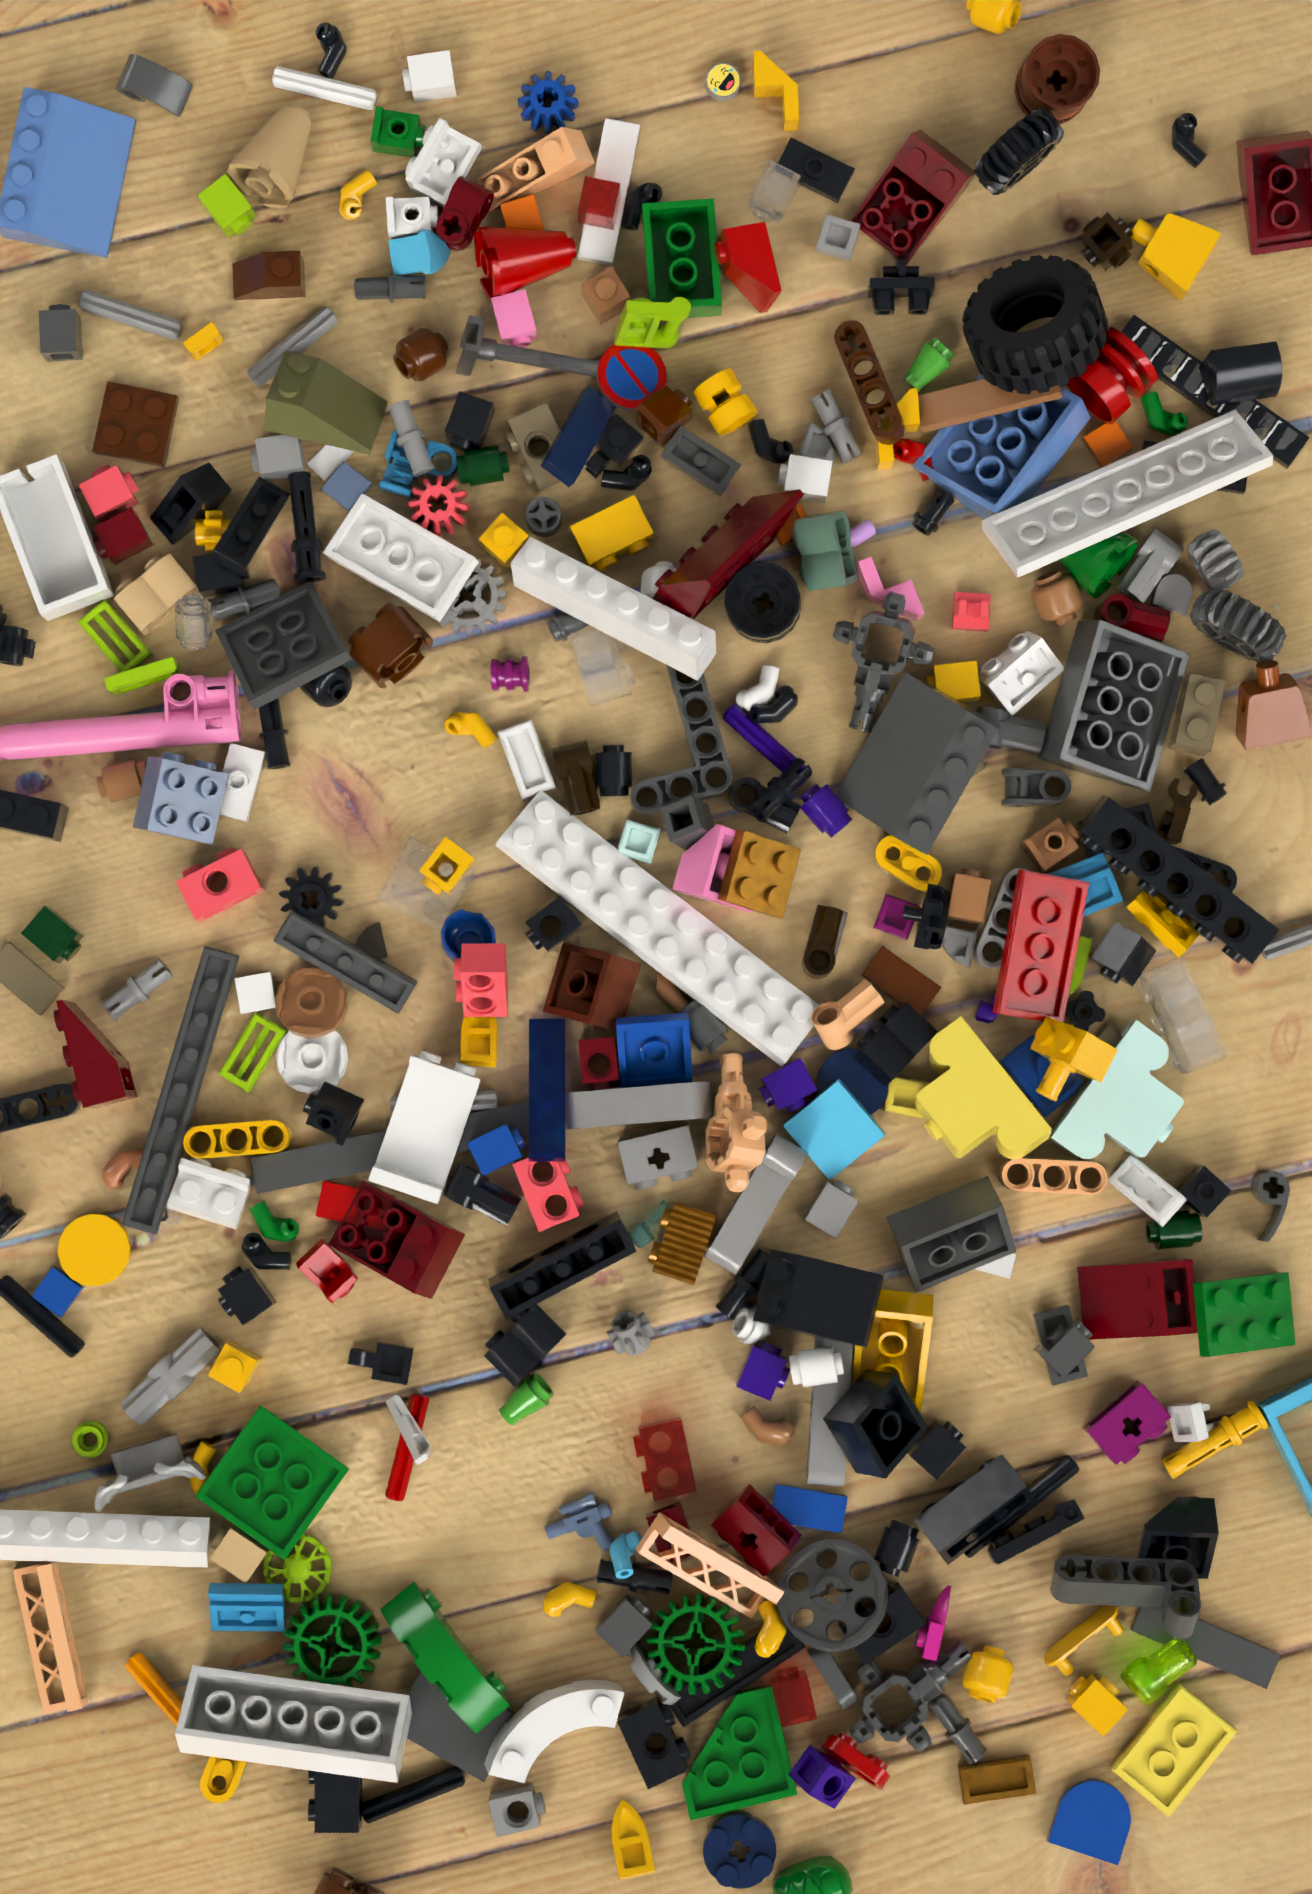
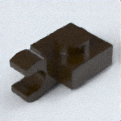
[1159,778,1198,845]

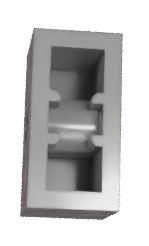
[617,1125,698,1190]

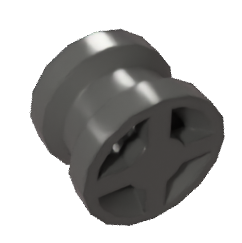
[525,497,562,537]

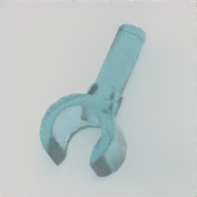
[631,1200,669,1248]

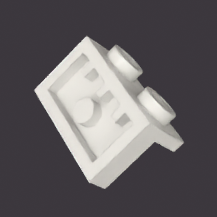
[978,631,1065,716]
[167,1157,251,1230]

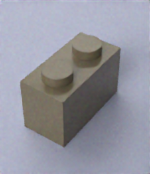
[1168,673,1226,756]

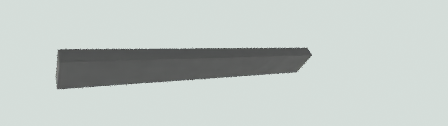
[121,946,240,1235]
[250,1100,542,1194]

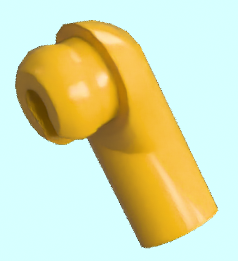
[189,1441,217,1494]
[543,1582,597,1617]

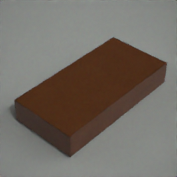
[861,946,942,1016]

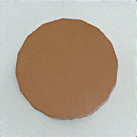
[275,966,348,1039]

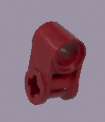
[436,176,494,251]

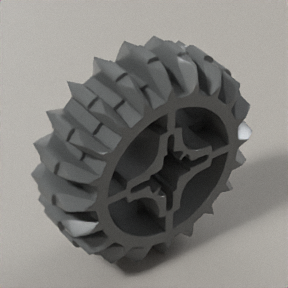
[1190,588,1286,663]

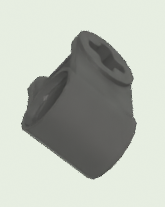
[1001,768,1072,807]

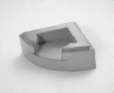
[799,422,834,469]
[942,926,977,967]

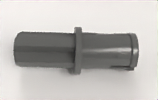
[354,273,426,303]
[207,579,281,622]
[930,1693,987,1764]

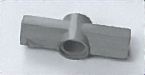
[119,1327,222,1426]

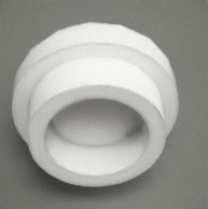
[732,1308,771,1344]

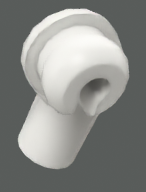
[736,665,780,711]

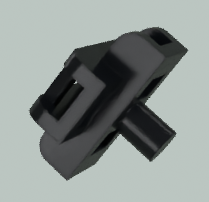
[902,884,951,949]

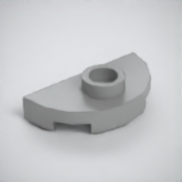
[626,1640,681,1705]

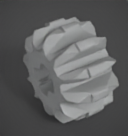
[1187,529,1244,590]

